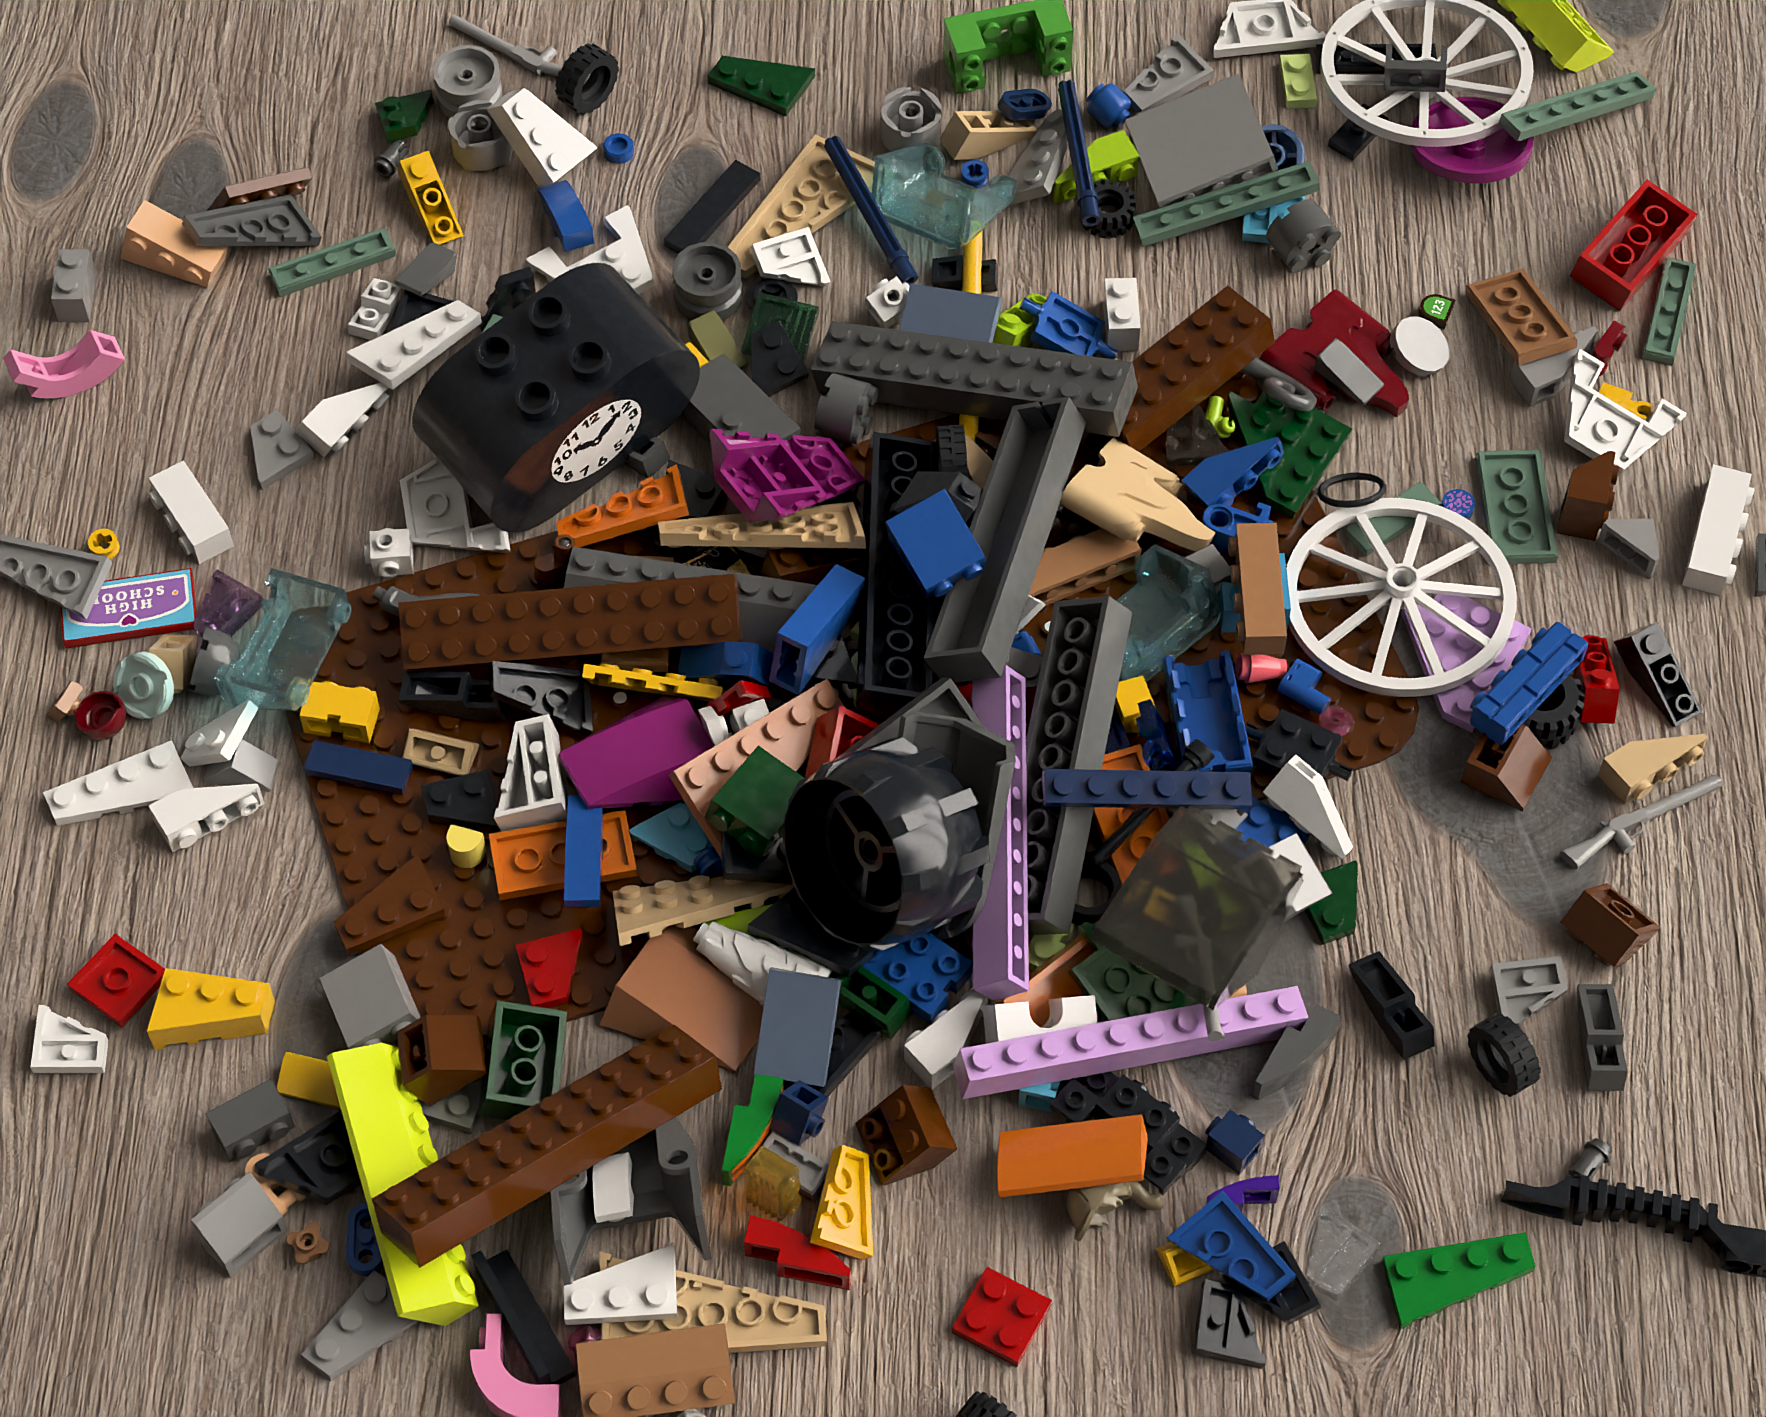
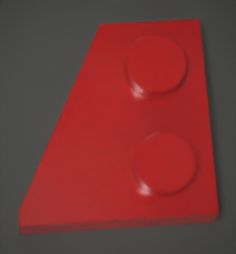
[697,680,772,725]
[515,928,583,1008]

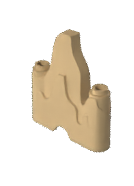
[1059,437,1215,551]

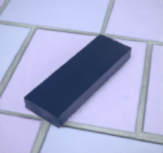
[304,740,413,795]

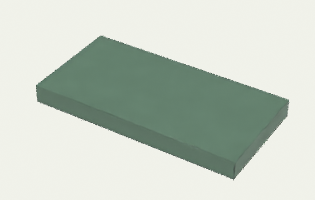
[1475,449,1558,564]

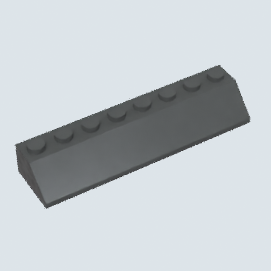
[564,547,818,656]

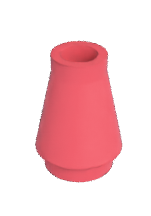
[1235,653,1287,683]

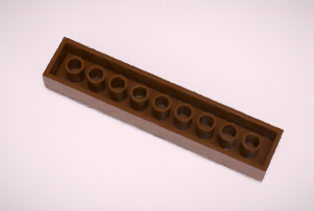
[398,574,743,671]
[372,1025,722,1268]

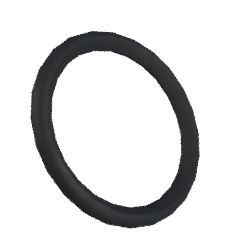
[1318,472,1386,508]

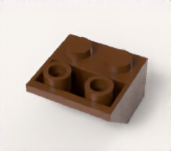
[1557,451,1619,541]
[1461,724,1552,812]
[397,1015,487,1106]
[855,1085,957,1185]

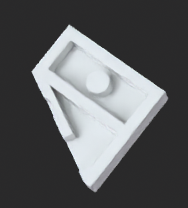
[750,227,830,287]
[180,700,258,767]
[30,1005,109,1073]

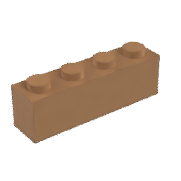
[1228,523,1287,655]
[1029,527,1141,606]

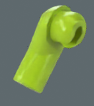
[1204,396,1235,438]

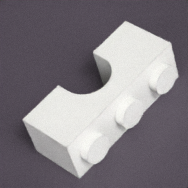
[983,995,1097,1044]

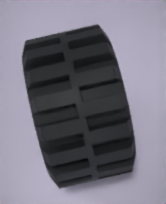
[1507,669,1585,749]

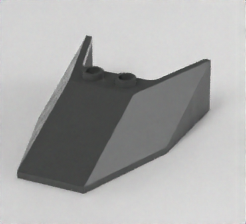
[550,1117,712,1286]

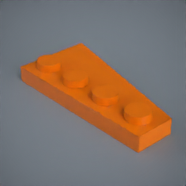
[556,464,689,548]

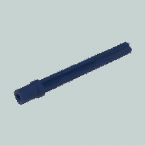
[1058,80,1101,226]
[824,136,918,285]

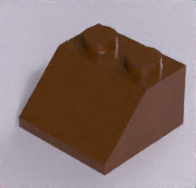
[1560,883,1661,967]

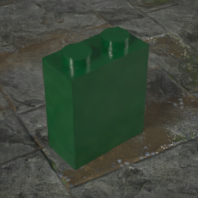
[705,745,804,858]

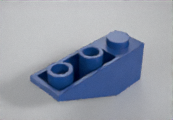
[1182,437,1284,510]

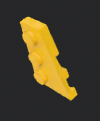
[810,1145,873,1260]

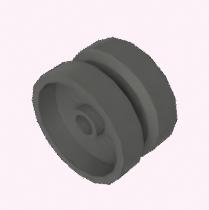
[672,242,742,320]

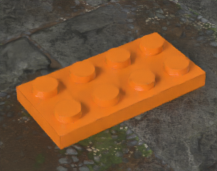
[1093,744,1188,892]
[489,810,637,900]

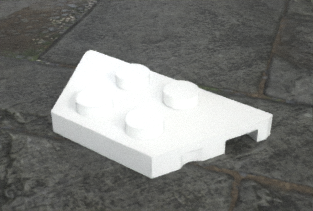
[1213,0,1326,58]

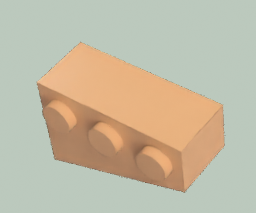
[120,200,228,288]

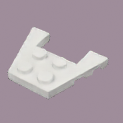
[526,205,654,294]
[1564,349,1687,474]
[400,459,511,553]

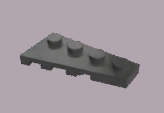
[182,195,322,246]

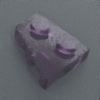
[194,569,265,637]

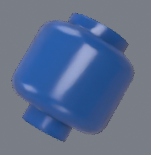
[1086,83,1131,129]

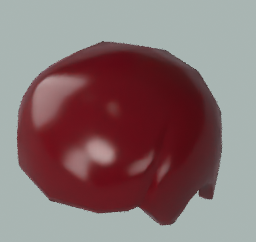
[74,691,126,740]

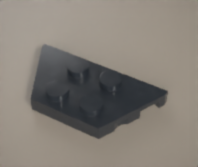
[254,1110,361,1206]

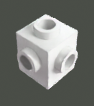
[865,276,910,328]
[364,528,414,577]

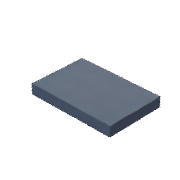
[899,283,1002,343]
[754,967,841,1087]

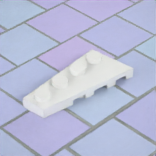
[346,300,482,390]
[43,740,193,826]

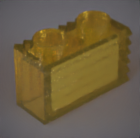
[744,1146,802,1222]

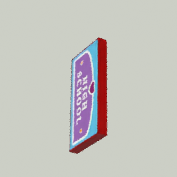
[61,568,198,649]

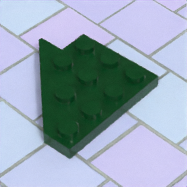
[1226,391,1352,520]
[1068,922,1242,1022]

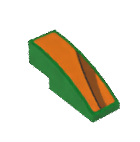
[722,1074,784,1186]

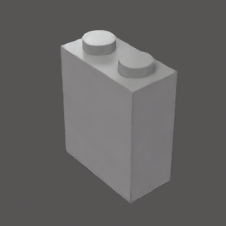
[320,944,421,1049]

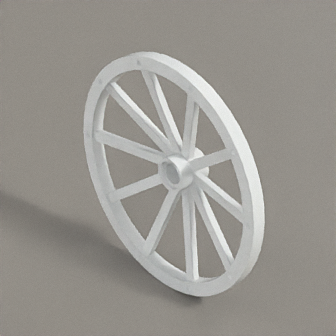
[1320,0,1534,147]
[1286,498,1517,697]

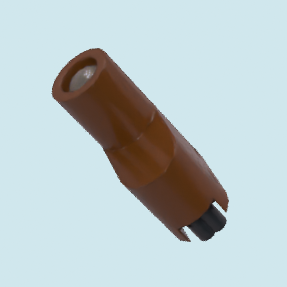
[534,534,575,589]

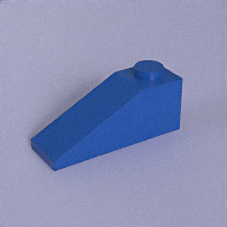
[677,641,773,686]

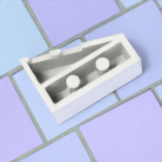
[487,88,597,186]
[494,714,568,832]

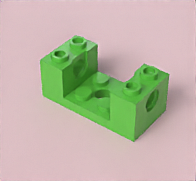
[943,0,1073,94]

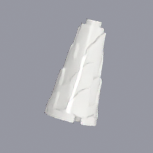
[693,921,832,1007]

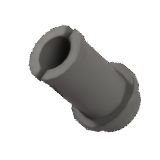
[374,140,409,177]
[1569,1138,1612,1181]

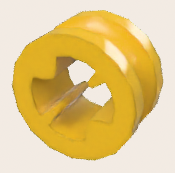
[88,529,120,559]

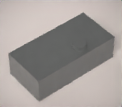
[681,353,801,444]

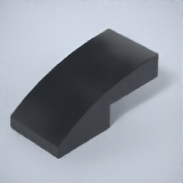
[932,255,998,292]

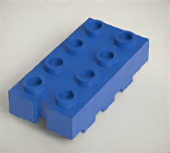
[1161,650,1253,778]
[863,933,973,1025]

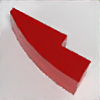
[744,1215,851,1290]

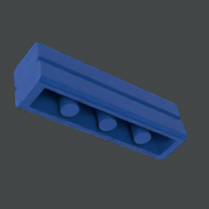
[1470,622,1588,745]

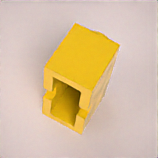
[299,681,380,743]

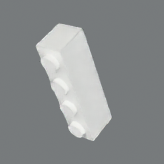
[1682,464,1755,596]

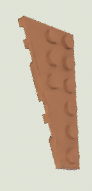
[668,679,845,859]

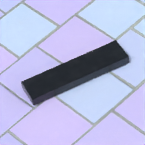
[1315,44,1437,74]
[664,160,761,253]

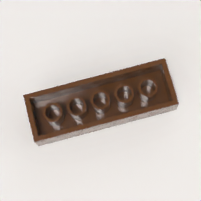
[1106,285,1275,452]

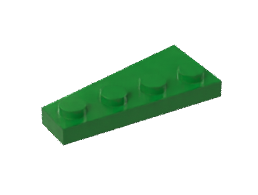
[1382,1232,1535,1330]

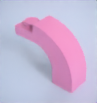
[3,330,125,399]
[470,1314,562,1417]

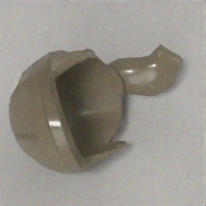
[1066,1181,1163,1241]

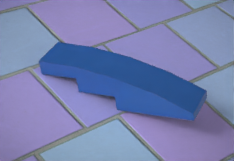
[564,795,603,907]

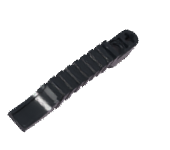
[1501,1175,1766,1278]

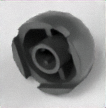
[188,627,246,696]

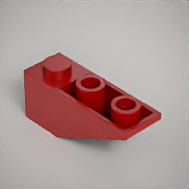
[1574,635,1620,724]

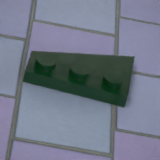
[707,55,815,117]

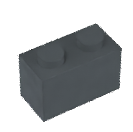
[206,1078,295,1162]

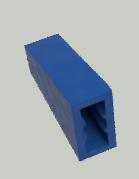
[769,564,865,695]

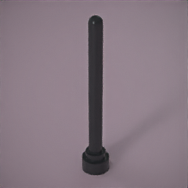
[1091,739,1214,867]

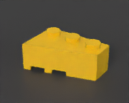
[147,968,275,1050]

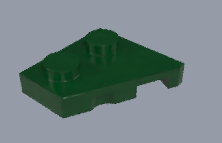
[375,90,434,142]
[1305,860,1358,945]

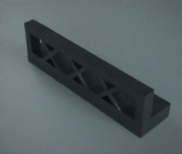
[471,1249,576,1385]

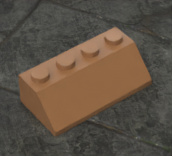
[576,1323,735,1417]

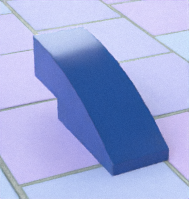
[537,180,594,252]

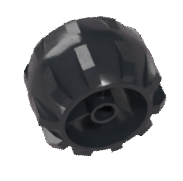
[782,737,990,951]

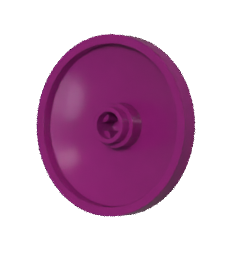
[1410,97,1534,183]

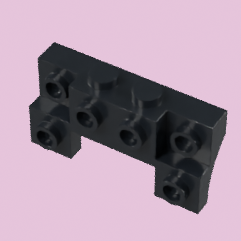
[1049,1071,1207,1195]

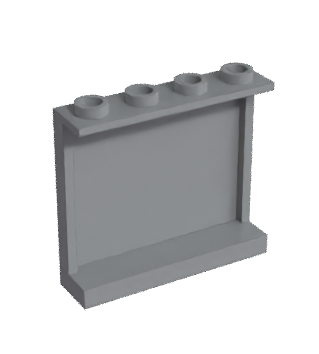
[1125,74,1278,208]

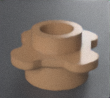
[286,1222,330,1264]

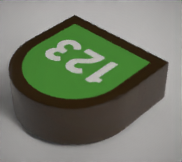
[1419,294,1456,330]

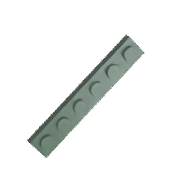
[1499,71,1656,141]
[1133,161,1320,247]

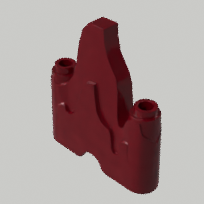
[1259,289,1409,417]

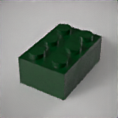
[478,1000,567,1120]

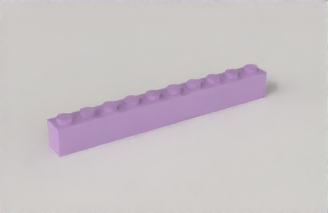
[971,665,1029,1001]
[953,986,1309,1099]

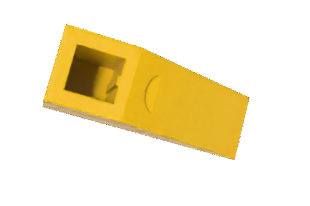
[397,151,464,245]

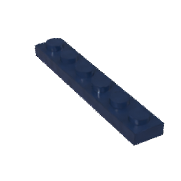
[1042,769,1252,810]

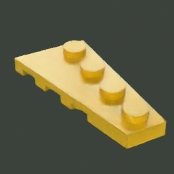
[582,664,726,702]

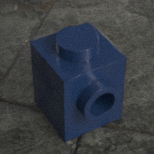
[769,1080,829,1146]
[1205,1109,1265,1175]

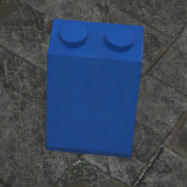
[886,489,986,598]

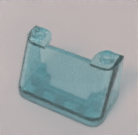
[871,143,1017,249]
[1116,544,1221,682]
[214,568,351,711]

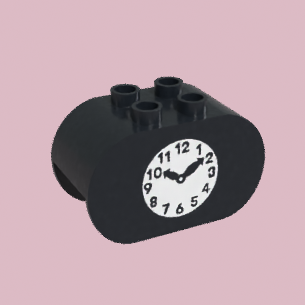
[412,263,700,532]

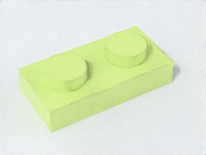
[1279,54,1317,109]

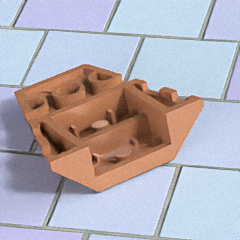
[599,924,763,1072]

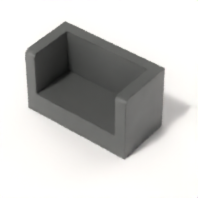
[1384,44,1448,92]

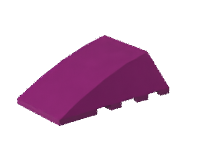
[709,429,865,523]
[559,694,714,809]

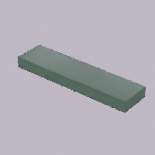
[268,227,396,297]
[1641,257,1697,366]

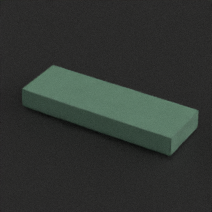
[1345,481,1442,557]

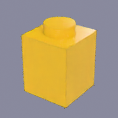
[1113,675,1156,734]

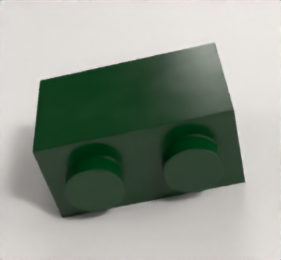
[837,966,912,1039]

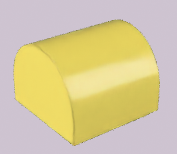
[446,825,487,868]

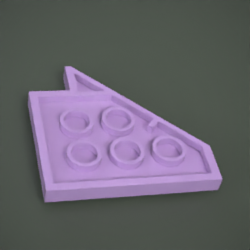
[1400,594,1532,733]

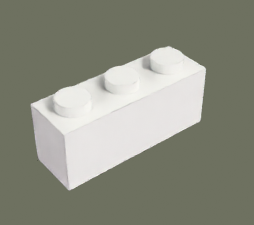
[148,460,234,564]

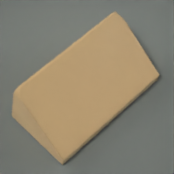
[402,728,479,776]

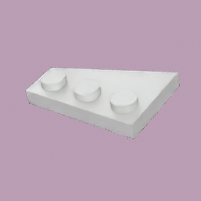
[564,1244,677,1325]

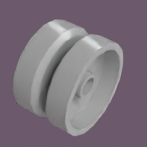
[433,45,503,119]

